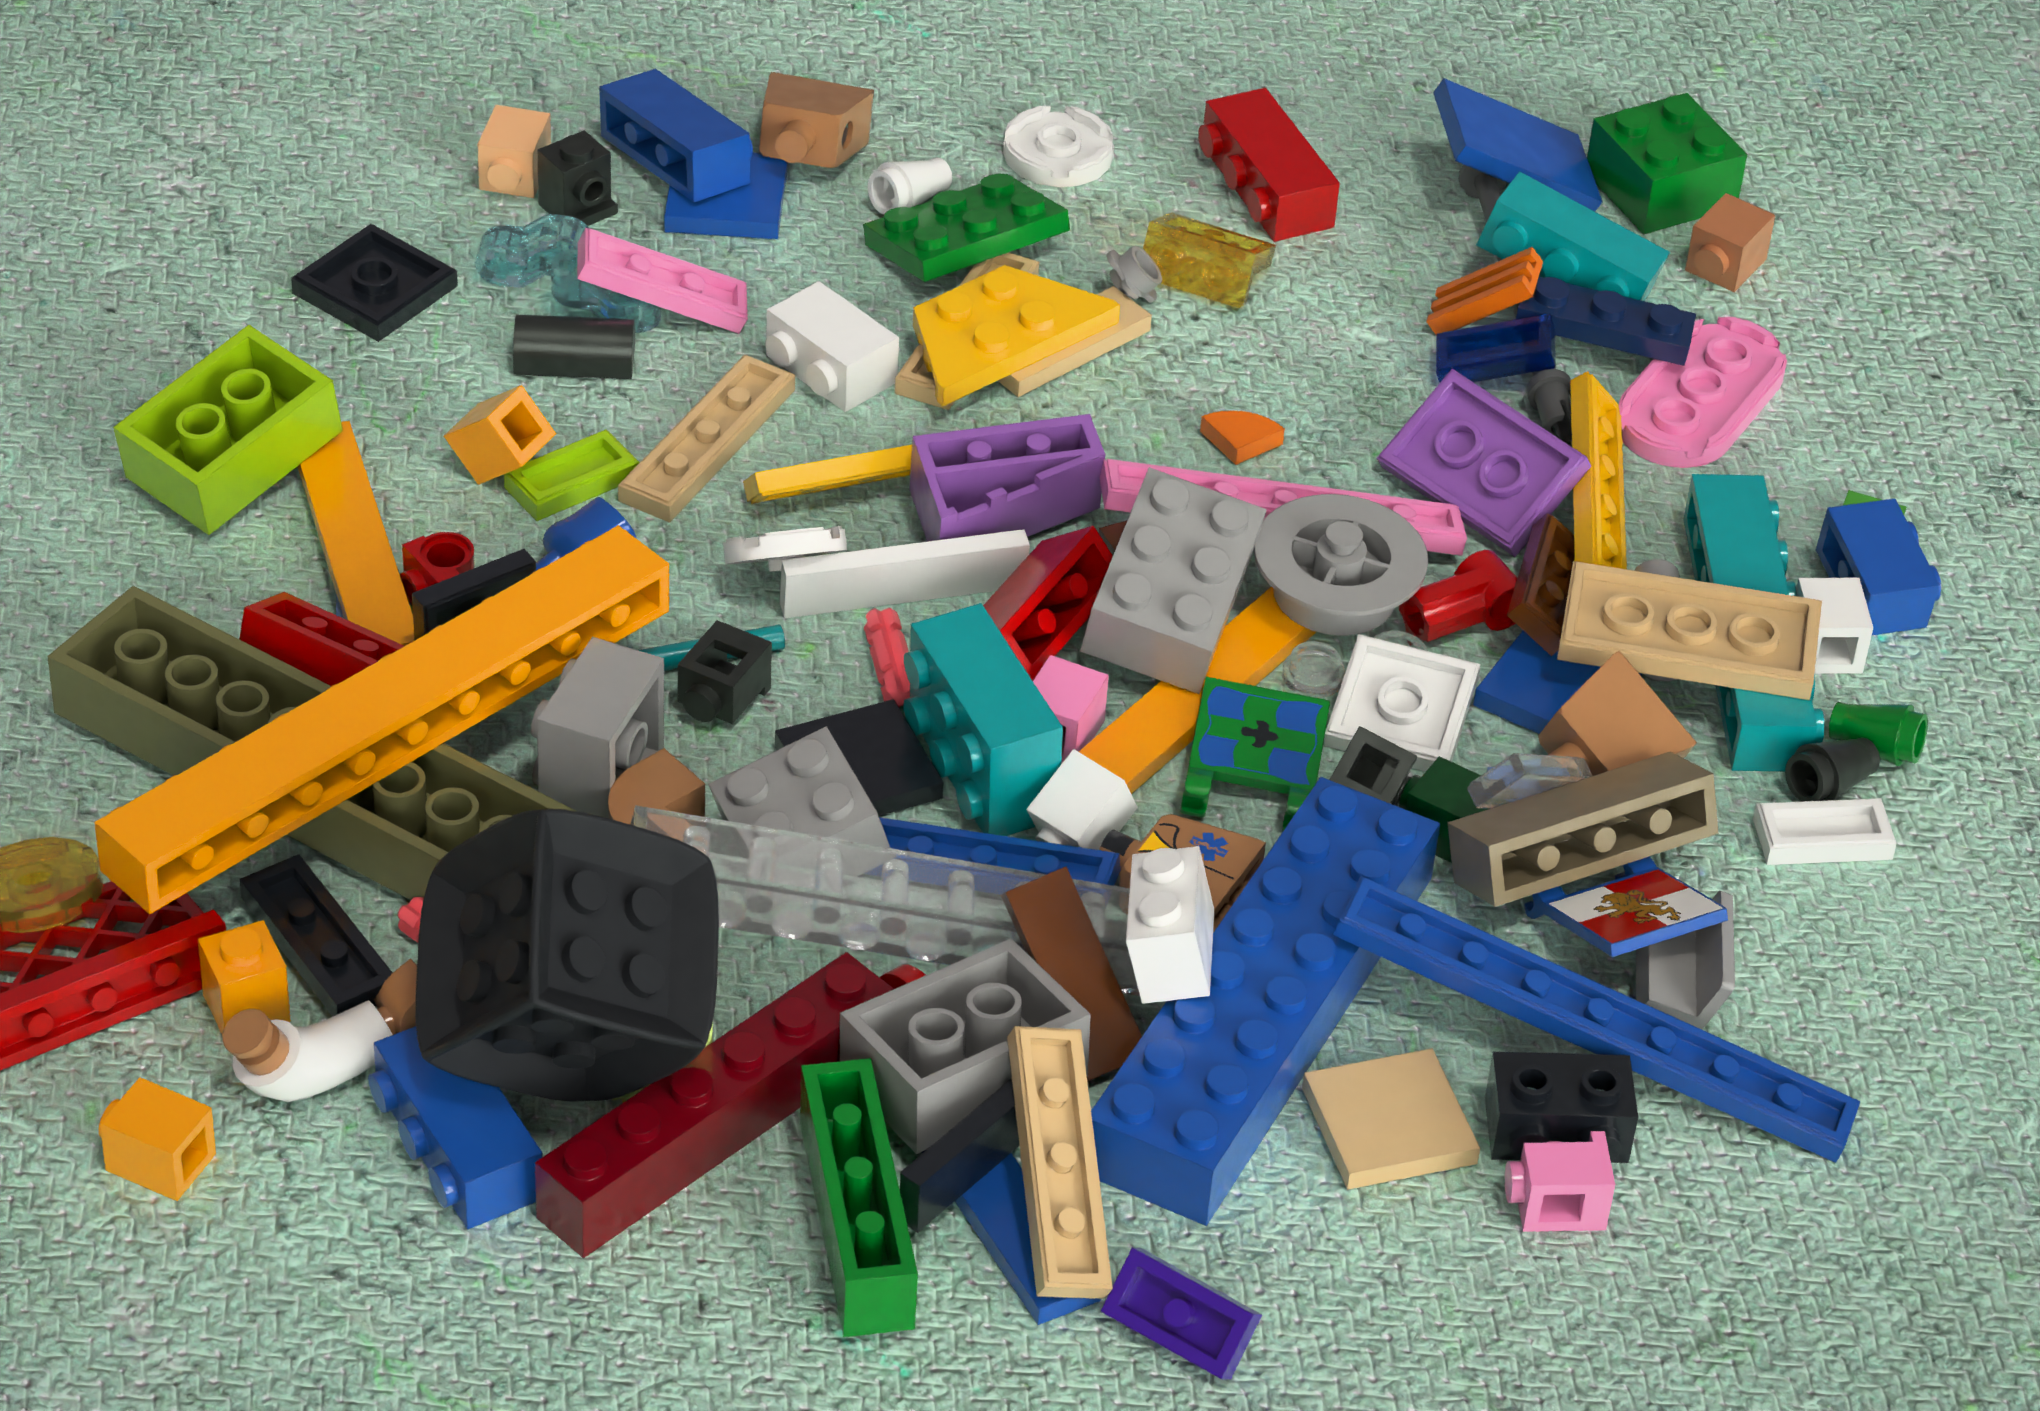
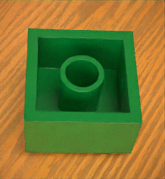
[1587,93,1748,235]

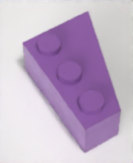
[909,414,1105,542]

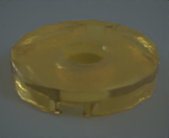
[0,837,104,933]

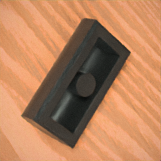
[513,314,635,379]

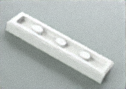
[780,529,1030,619]

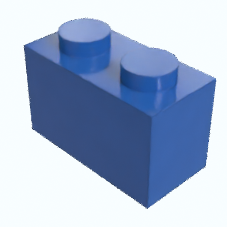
[1816,498,1941,635]

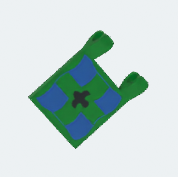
[1180,677,1330,832]

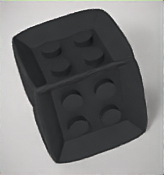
[415,809,719,1102]

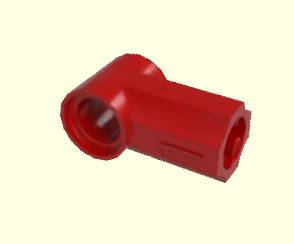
[1399,550,1517,644]

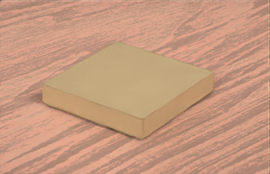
[1302,1048,1480,1190]

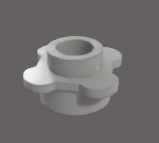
[1107,246,1162,303]

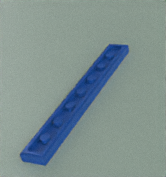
[1333,876,1861,1163]

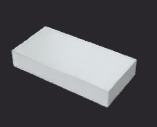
[1753,798,1897,865]

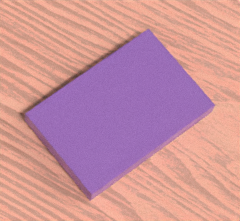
[1377,369,1591,557]

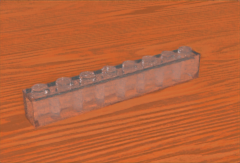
[630,805,1140,996]

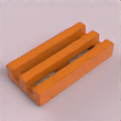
[1426,247,1543,336]

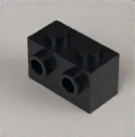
[1485,1052,1638,1163]

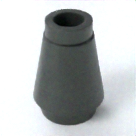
[1785,737,1880,802]

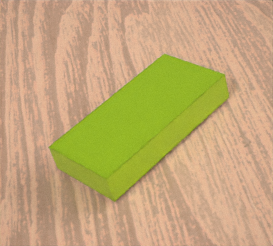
[504,429,639,521]

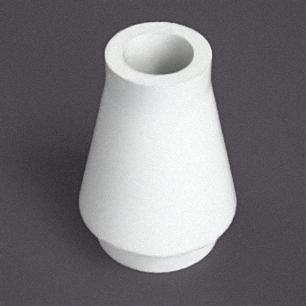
[868,157,952,214]

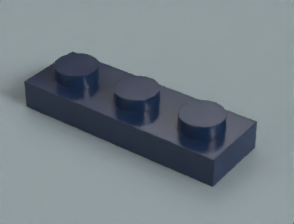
[1514,277,1696,366]

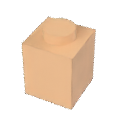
[478,105,551,198]

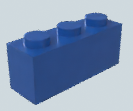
[599,69,753,202]
[368,1026,543,1230]

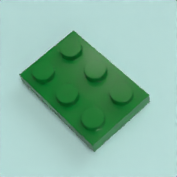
[863,174,1070,282]

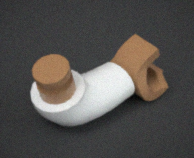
[222,958,417,1102]

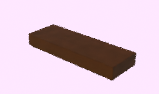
[1507,513,1575,656]
[1001,866,1142,1082]

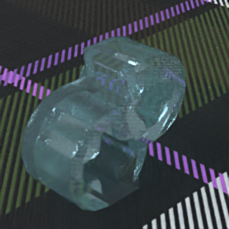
[475,214,589,288]
[551,249,661,333]

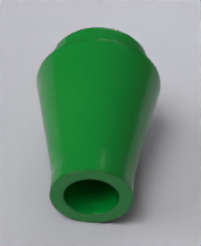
[1829,702,1928,766]

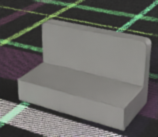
[1636,890,1735,1030]

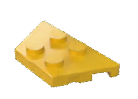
[913,265,1120,407]

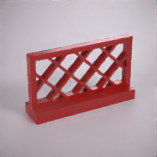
[0,881,227,1071]

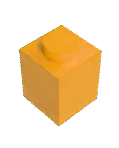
[443,385,556,485]
[198,920,291,1036]
[99,1077,216,1201]

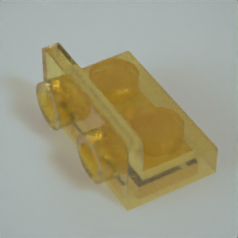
[1143,212,1276,308]

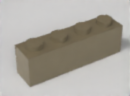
[1448,751,1719,907]

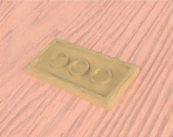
[1557,561,1822,700]

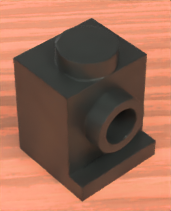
[537,130,618,233]
[677,620,772,724]
[1329,726,1417,806]

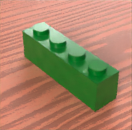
[800,1058,918,1337]

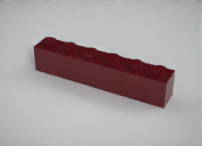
[535,952,894,1259]

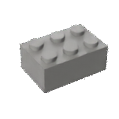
[1080,467,1267,694]
[840,939,1091,1154]

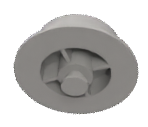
[1254,494,1428,636]

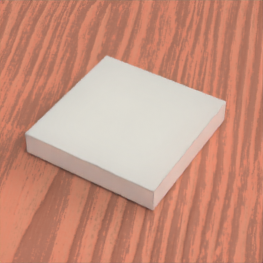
[1324,634,1480,772]

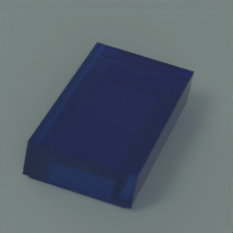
[1436,314,1556,383]

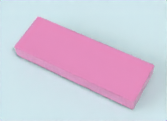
[577,228,748,334]

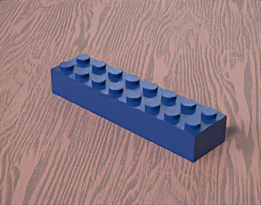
[1091,777,1440,1226]

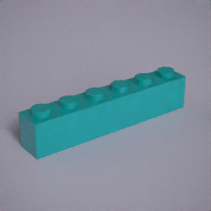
[1683,474,1824,772]

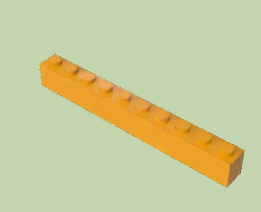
[95,525,669,914]

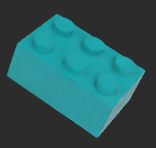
[903,603,1063,836]

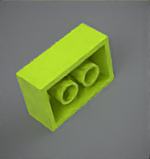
[113,325,343,535]

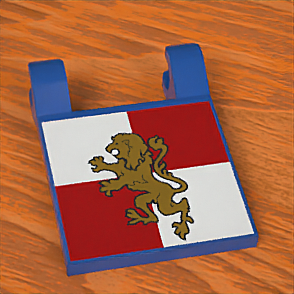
[1524,856,1728,957]

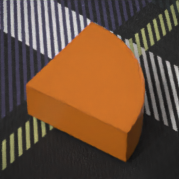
[1200,410,1285,465]

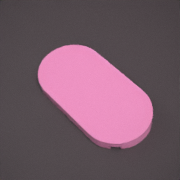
[1619,317,1787,468]

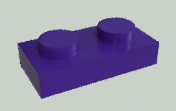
[1100,1247,1262,1379]

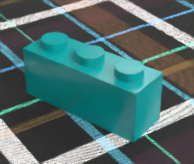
[1476,171,1670,301]

